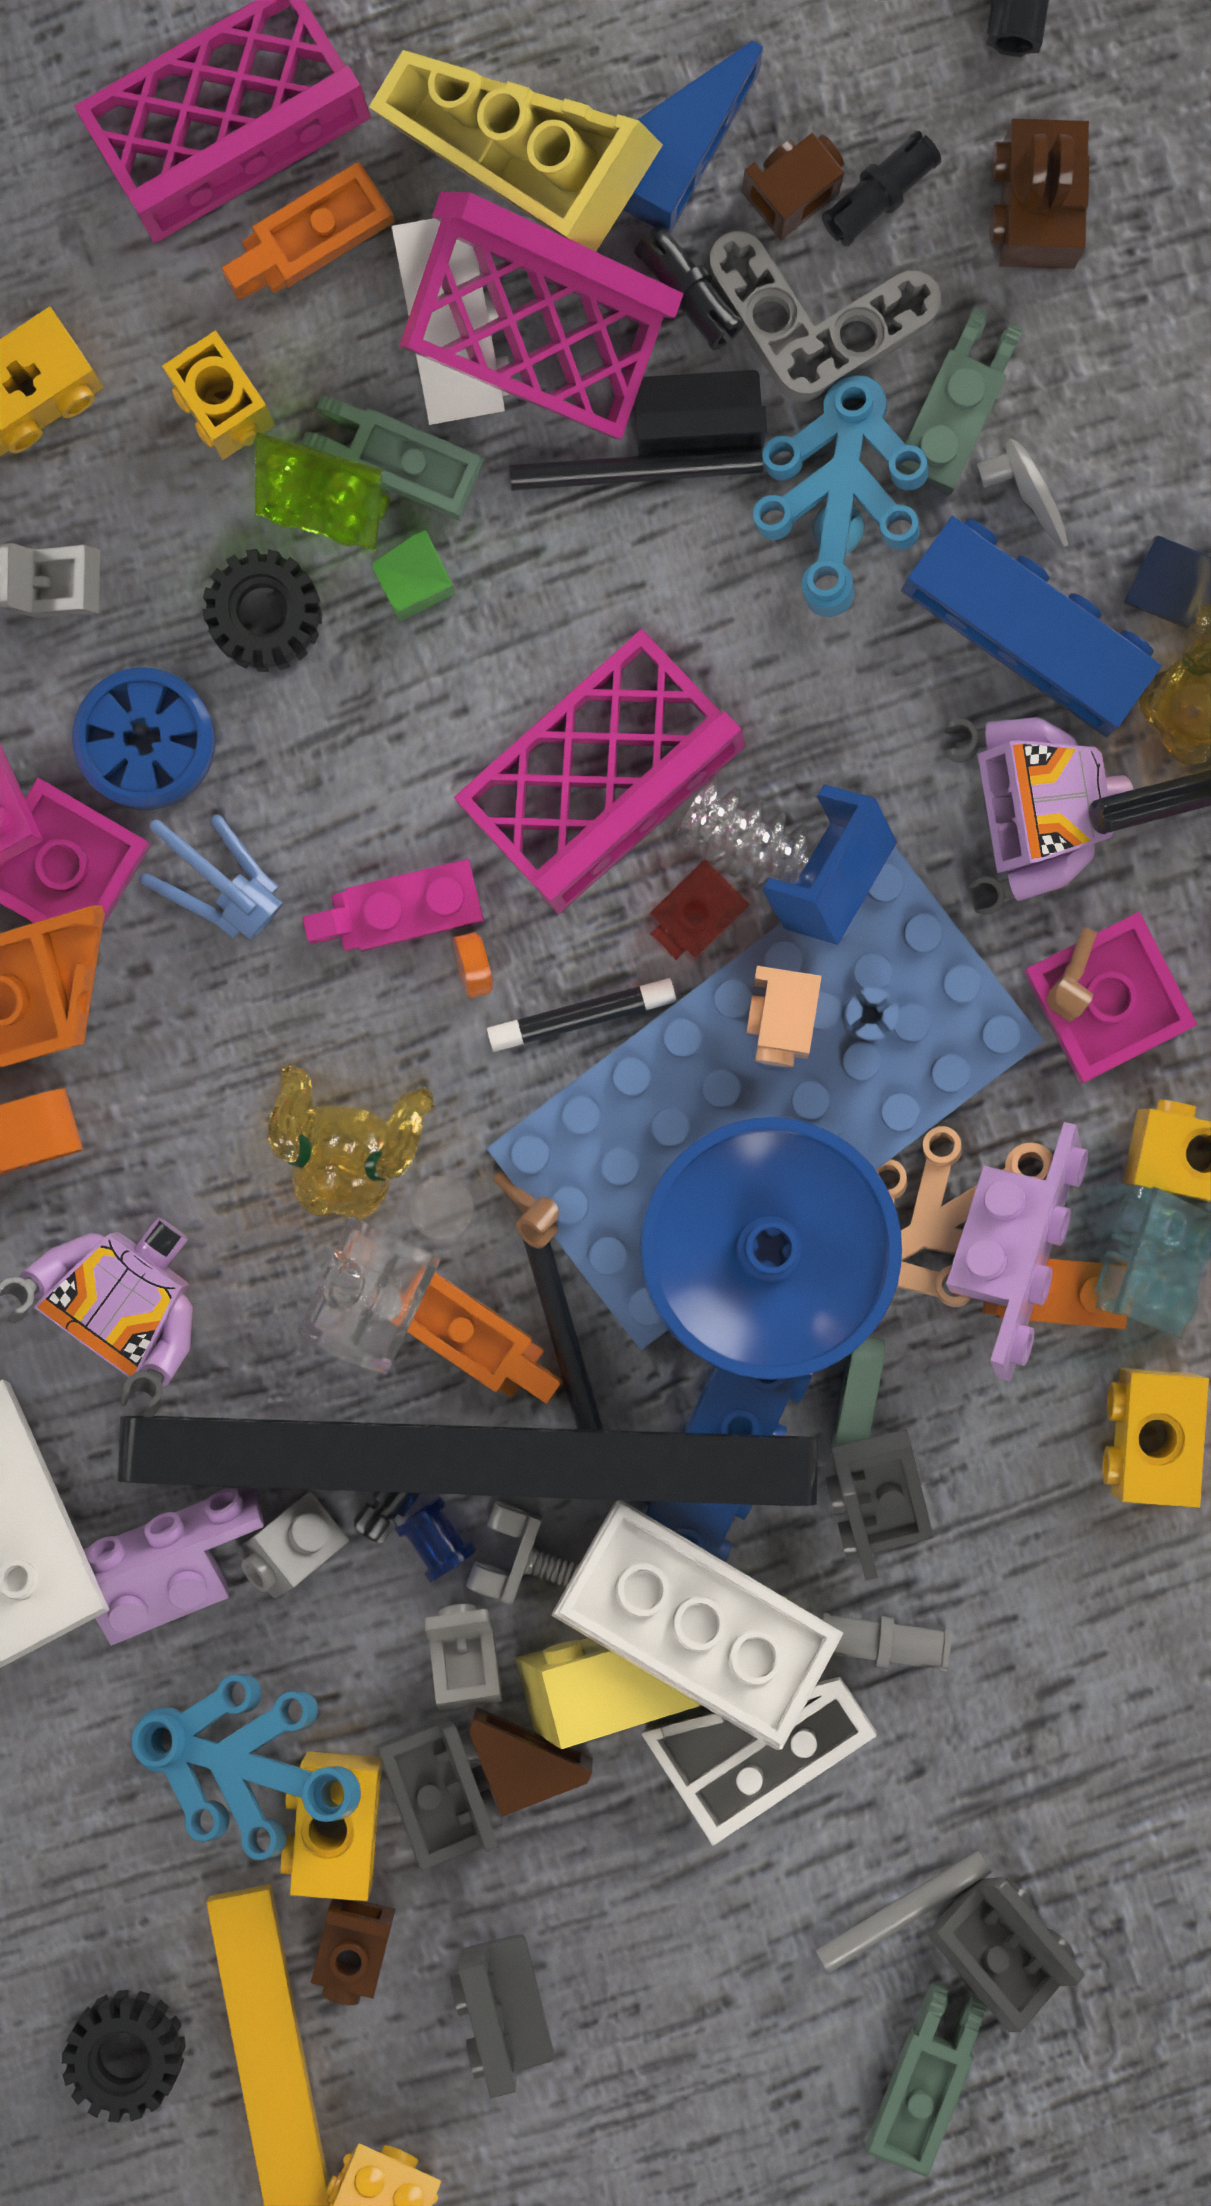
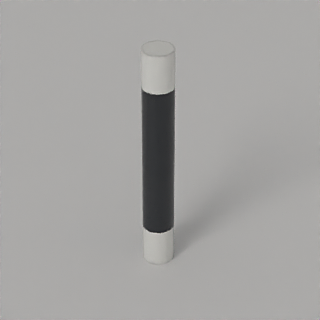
[487,978,677,1052]

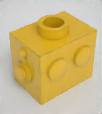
[162,330,275,460]
[325,2143,441,2206]

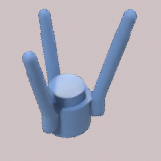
[139,815,284,941]

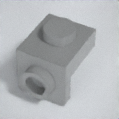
[0,543,101,619]
[236,1491,349,1599]
[424,1604,502,1711]

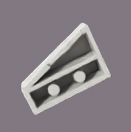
[392,218,512,425]

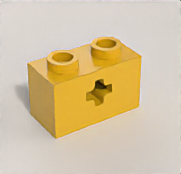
[0,306,104,456]

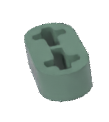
[830,1336,885,1453]

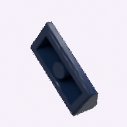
[1124,536,1211,638]

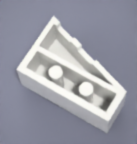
[641,1677,877,1846]

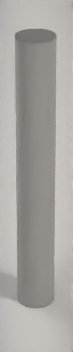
[816,1850,992,1973]

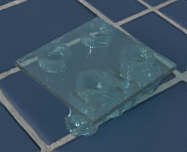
[1093,1185,1211,1339]

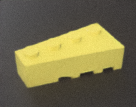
[369,50,663,252]
[515,1596,787,1749]

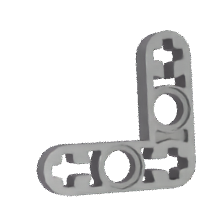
[709,231,941,402]

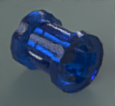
[395,1497,477,1582]

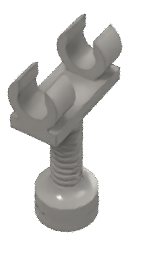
[466,1501,579,1604]

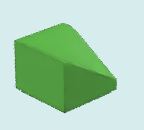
[371,530,455,622]

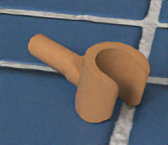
[1047,928,1097,1022]
[494,1170,559,1249]

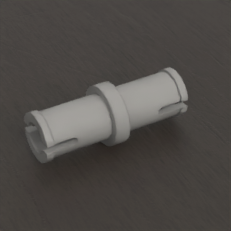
[822,1613,951,1672]

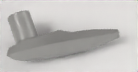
[976,438,1068,549]

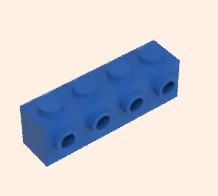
[901,515,1163,738]
[645,1367,813,1562]

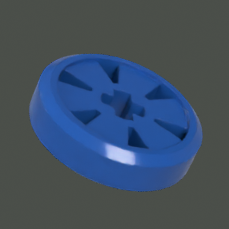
[72,667,216,810]

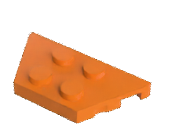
[0,905,105,1068]

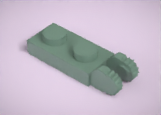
[897,306,1023,494]
[300,395,486,521]
[865,1981,986,2177]

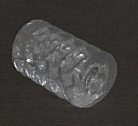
[676,774,819,891]

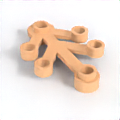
[876,1126,1053,1307]

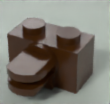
[989,119,1090,269]

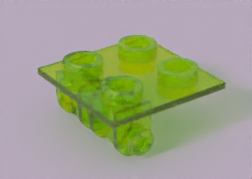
[255,432,390,551]

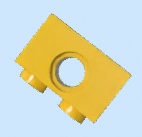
[1122,1099,1211,1202]
[1102,1368,1209,1508]
[280,1751,382,1901]

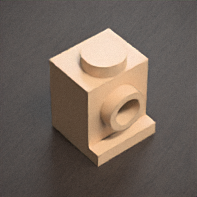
[746,966,822,1067]

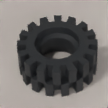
[202,549,323,672]
[61,1990,186,2122]

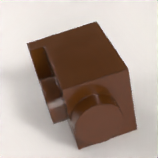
[742,132,845,241]
[311,1899,396,2005]

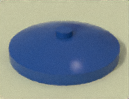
[640,1117,902,1380]

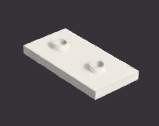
[0,1379,109,1668]
[551,1500,843,1750]

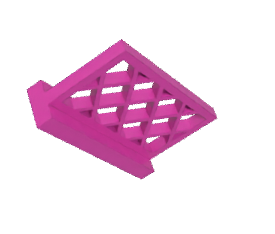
[74,0,371,244]
[399,192,684,440]
[453,629,746,915]

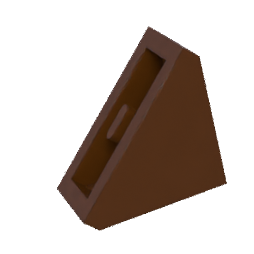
[469,1707,593,1817]

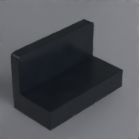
[635,370,767,456]

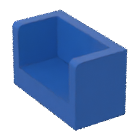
[762,785,897,945]

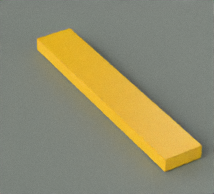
[206,1884,330,2206]

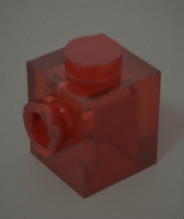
[649,859,750,963]

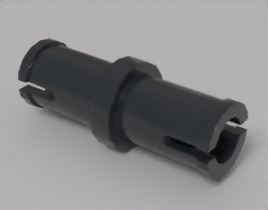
[822,131,941,246]
[634,225,744,350]

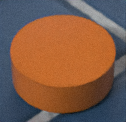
[453,932,493,999]

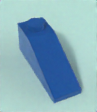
[623,41,763,234]

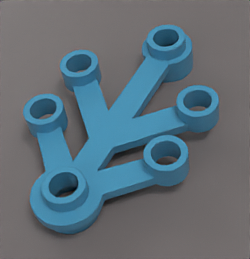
[753,375,929,617]
[132,1674,361,1860]

